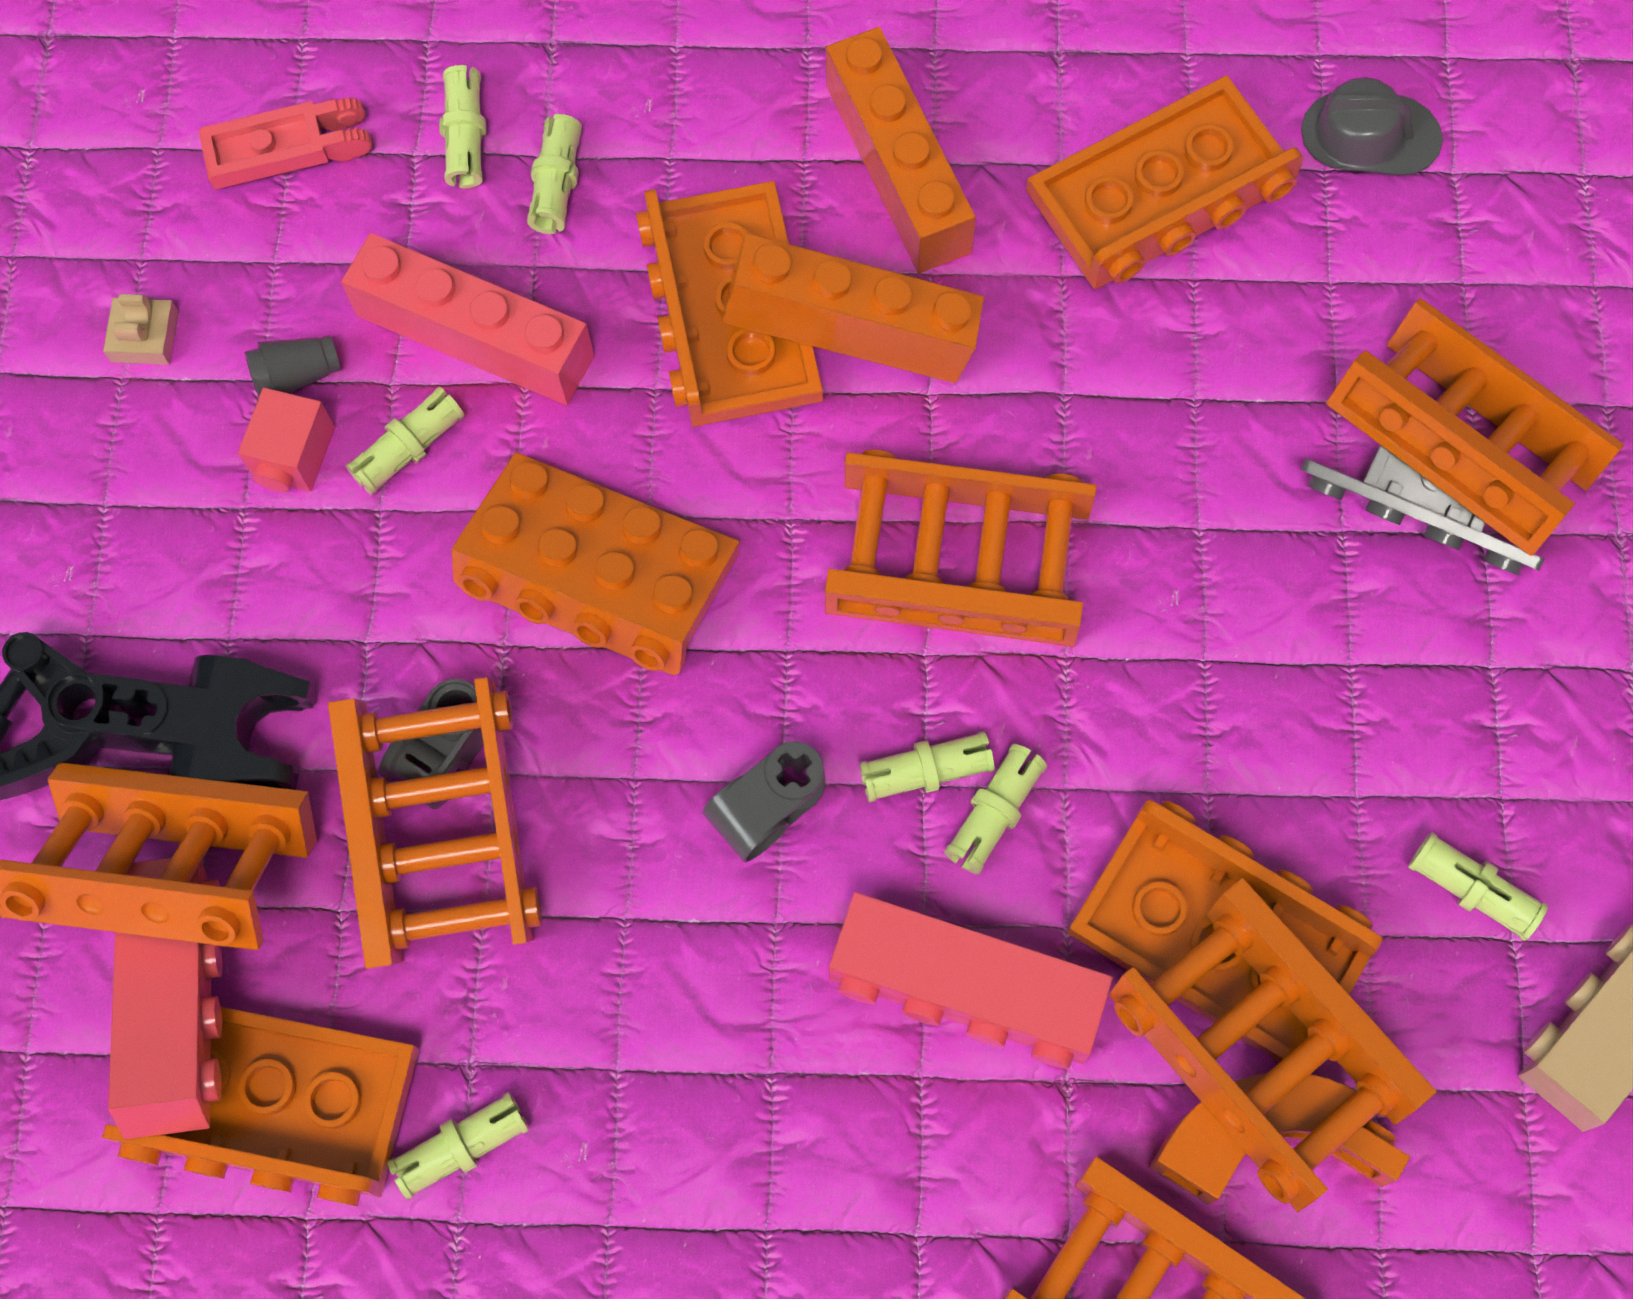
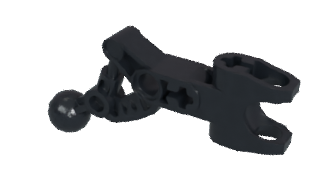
[0,632,316,800]

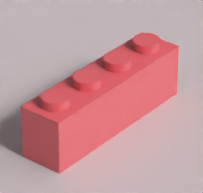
[341,233,595,406]
[108,858,223,1139]
[829,892,1113,1069]

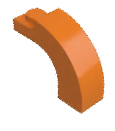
[1149,1073,1410,1205]

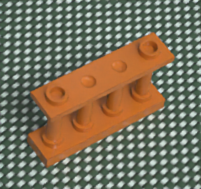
[1326,297,1625,557]
[825,450,1097,647]
[328,677,542,969]
[0,763,317,950]
[1109,878,1437,1212]
[1003,1156,1305,1299]

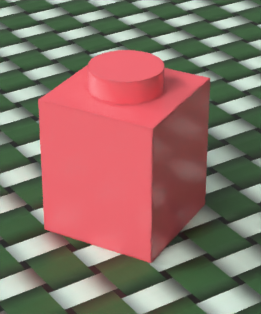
[238,387,335,492]

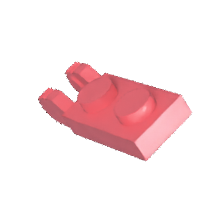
[198,97,372,190]

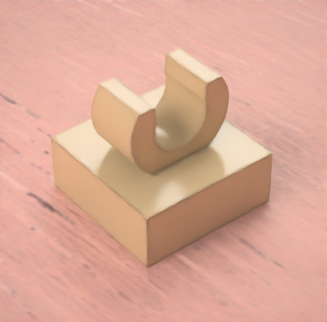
[103,294,179,365]

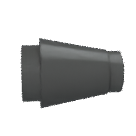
[244,335,340,398]

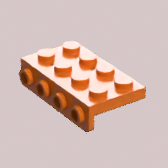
[1026,75,1304,290]
[636,181,823,427]
[451,452,740,675]
[1067,800,1383,1063]
[101,1007,419,1207]

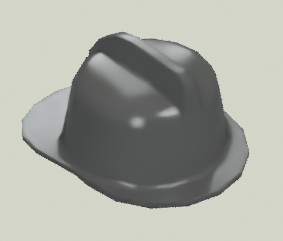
[1301,77,1443,175]

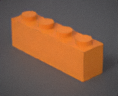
[825,26,976,274]
[722,233,984,384]

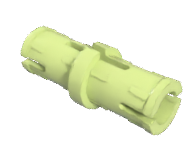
[439,65,486,188]
[527,114,582,234]
[345,387,465,496]
[859,731,995,803]
[944,744,1047,874]
[1408,832,1549,941]
[387,1092,530,1200]

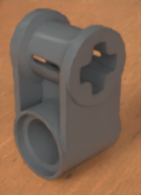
[379,679,484,809]
[702,741,825,863]

